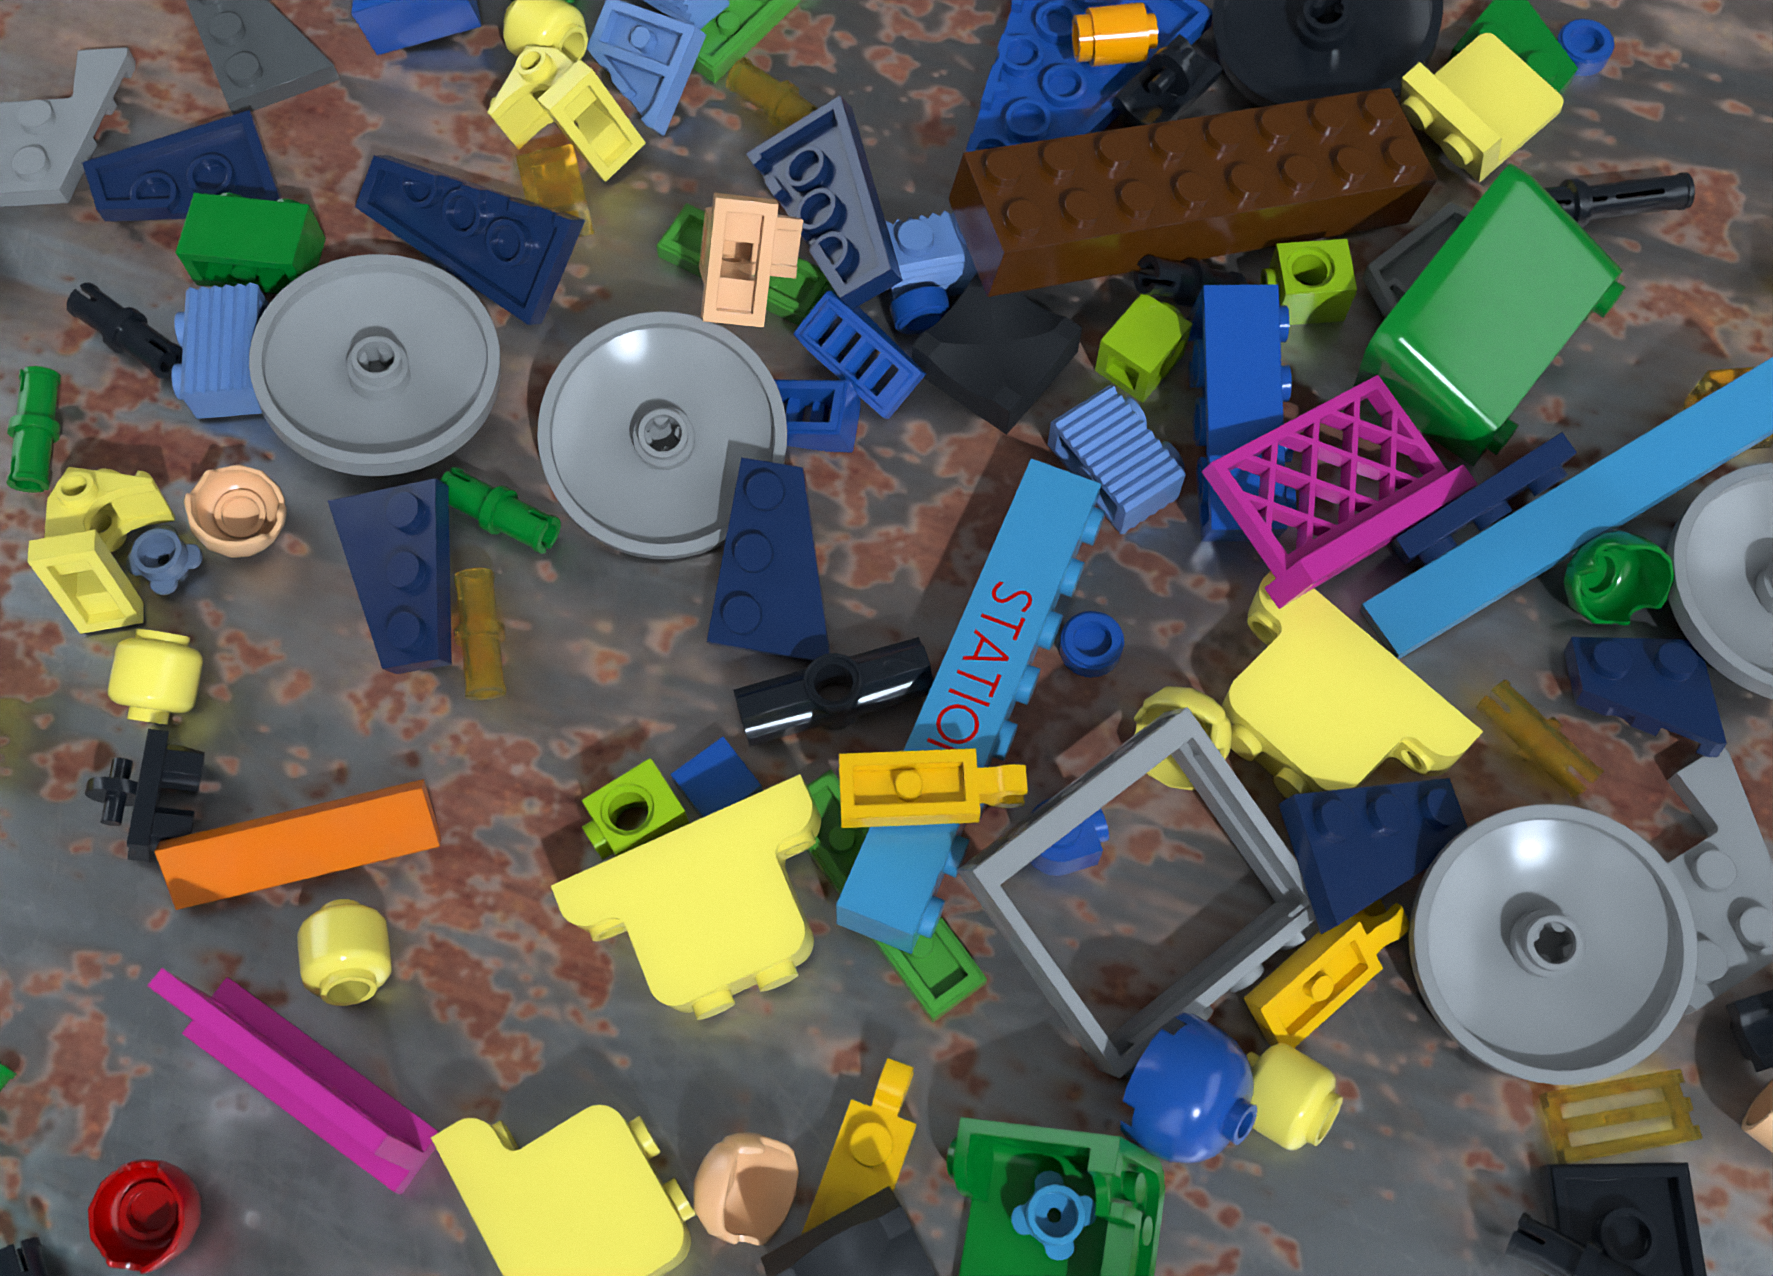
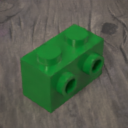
[175,193,326,294]

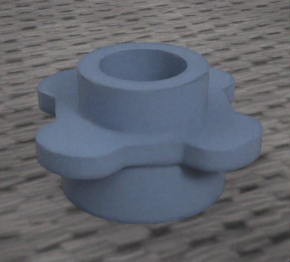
[126,525,203,595]

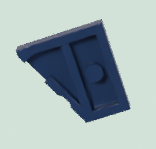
[1564,637,1727,758]

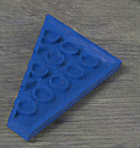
[966,0,1213,152]

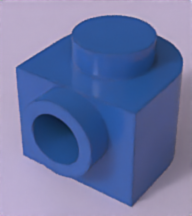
[1030,798,1109,876]

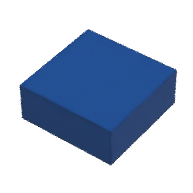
[670,737,763,818]

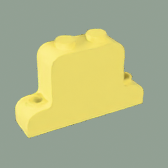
[1221,571,1483,798]
[551,774,821,1020]
[431,1105,696,1276]

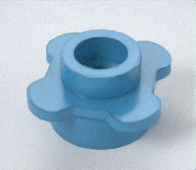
[1011,1171,1097,1260]

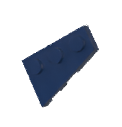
[82,110,282,222]
[706,457,831,662]
[328,478,452,674]
[1278,778,1468,934]

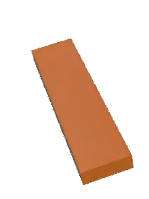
[154,779,441,910]

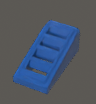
[794,291,926,419]
[774,379,861,453]

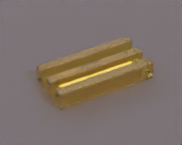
[1539,1068,1703,1164]

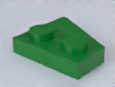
[1447,0,1578,95]

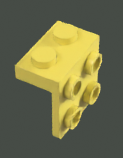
[1400,33,1563,183]

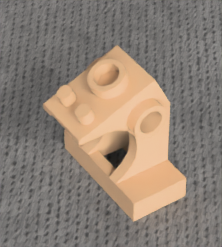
[699,193,803,328]

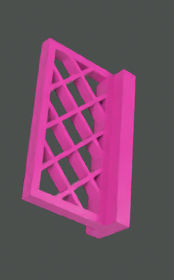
[1202,375,1478,609]
[147,968,440,1195]

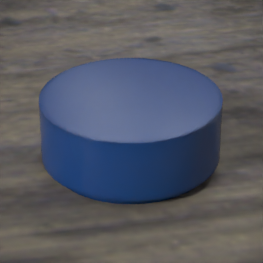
[1556,19,1614,76]
[890,286,951,335]
[1059,611,1124,678]

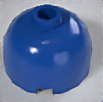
[1120,1013,1257,1163]

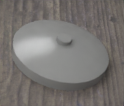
[249,254,501,476]
[537,311,787,560]
[1666,462,1773,699]
[1409,804,1698,1085]

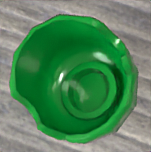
[1564,530,1674,626]

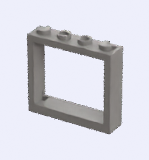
[956,707,1316,1078]

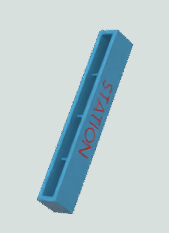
[836,458,1106,954]

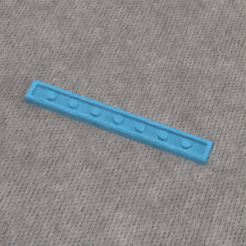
[1360,357,1773,660]

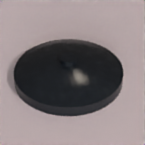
[1212,0,1443,107]

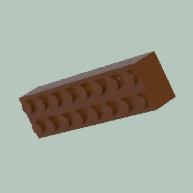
[948,87,1438,297]

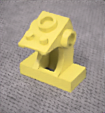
[487,45,646,182]
[27,467,175,634]

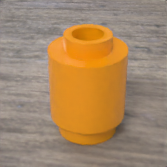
[1072,2,1158,67]

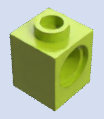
[1260,239,1358,325]
[1095,294,1193,403]
[582,758,690,860]

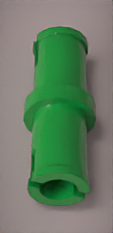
[6,366,61,493]
[440,467,561,554]

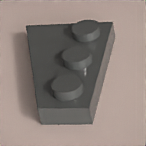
[186,0,340,115]

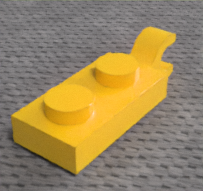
[839,748,1028,828]
[1244,899,1410,1048]
[801,1058,917,1235]

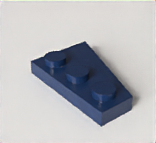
[1391,432,1577,566]

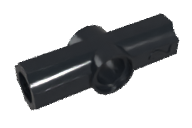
[733,637,934,747]

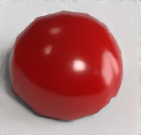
[88,1159,201,1275]

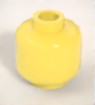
[503,0,588,63]
[108,629,203,725]
[297,899,392,1006]
[1246,1043,1343,1151]

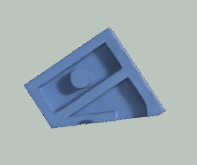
[587,0,706,136]

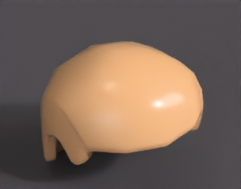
[184,464,287,558]
[694,1132,799,1246]

